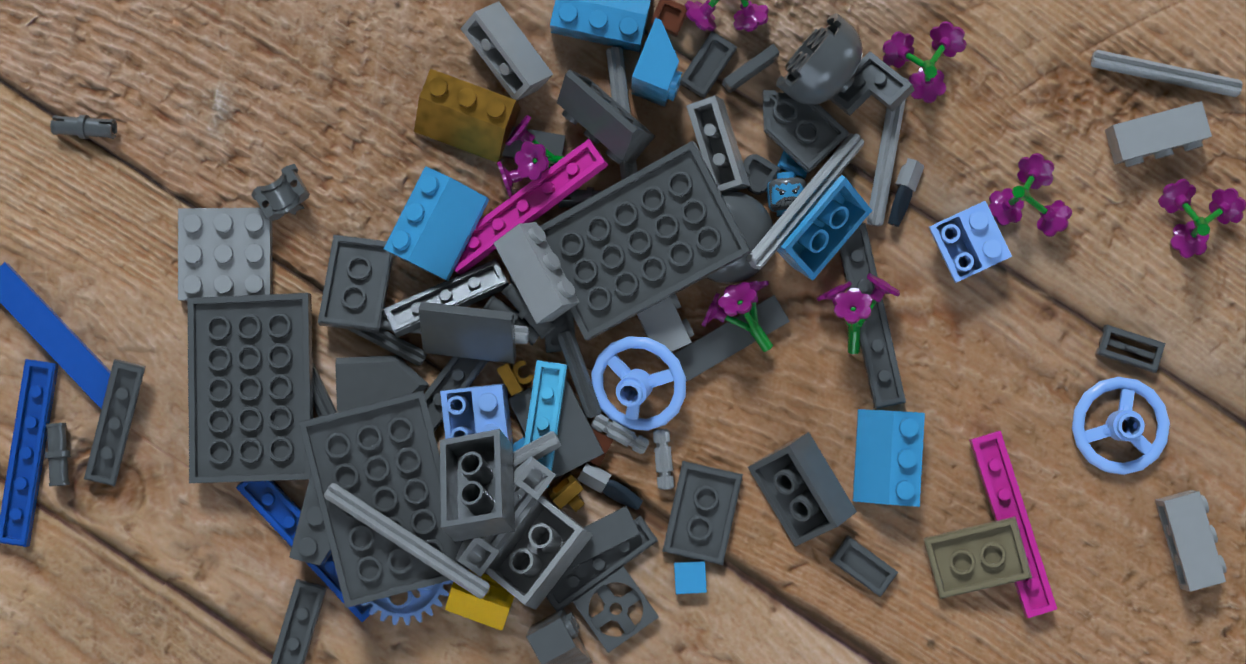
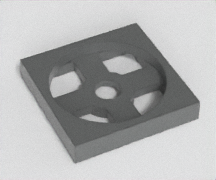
[573,566,659,653]

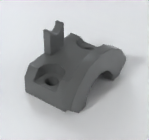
[251,164,310,221]

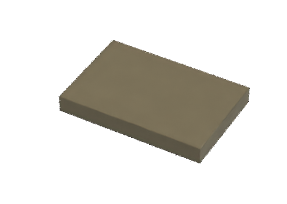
[924,516,1032,599]

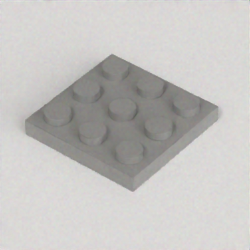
[178,208,272,301]

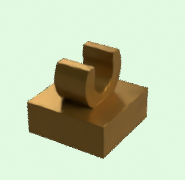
[497,360,534,396]
[547,472,585,512]

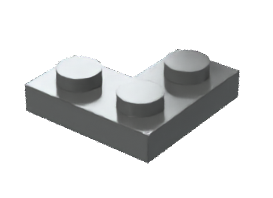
[829,51,914,116]

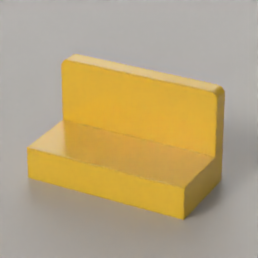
[445,569,515,630]

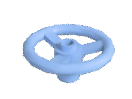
[591,336,686,431]
[1072,377,1170,475]

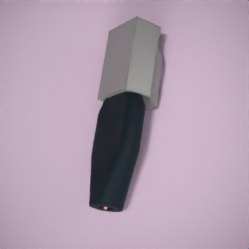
[888,158,924,227]
[577,463,643,510]

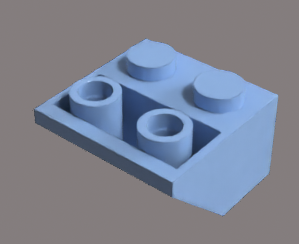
[928,201,1012,283]
[440,383,513,444]

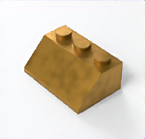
[414,69,521,163]

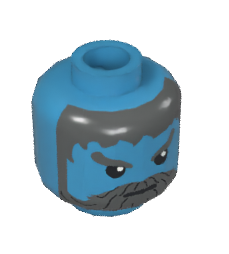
[767,172,807,217]

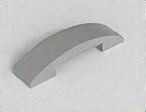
[455,456,556,577]

